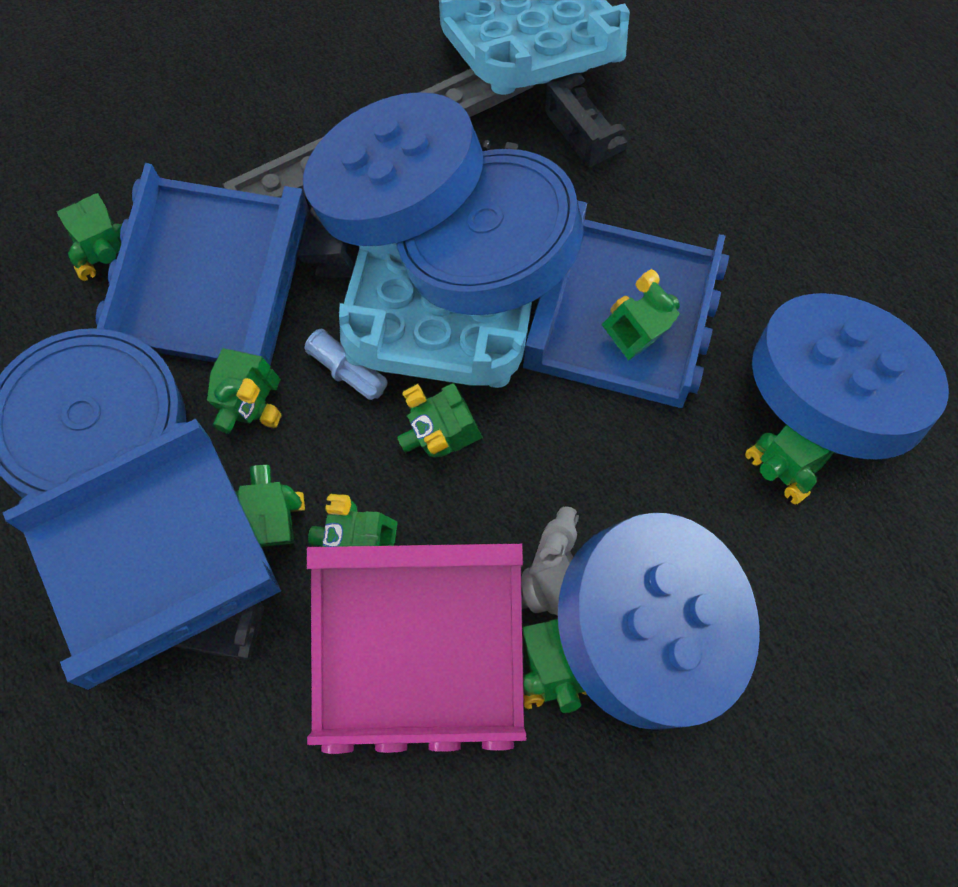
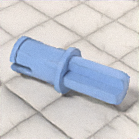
[304,329,388,400]

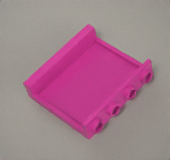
[307,544,526,754]

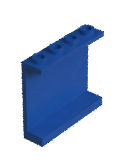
[2,419,281,690]

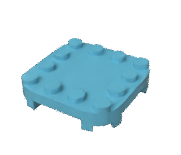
[439,0,630,95]
[339,243,532,388]

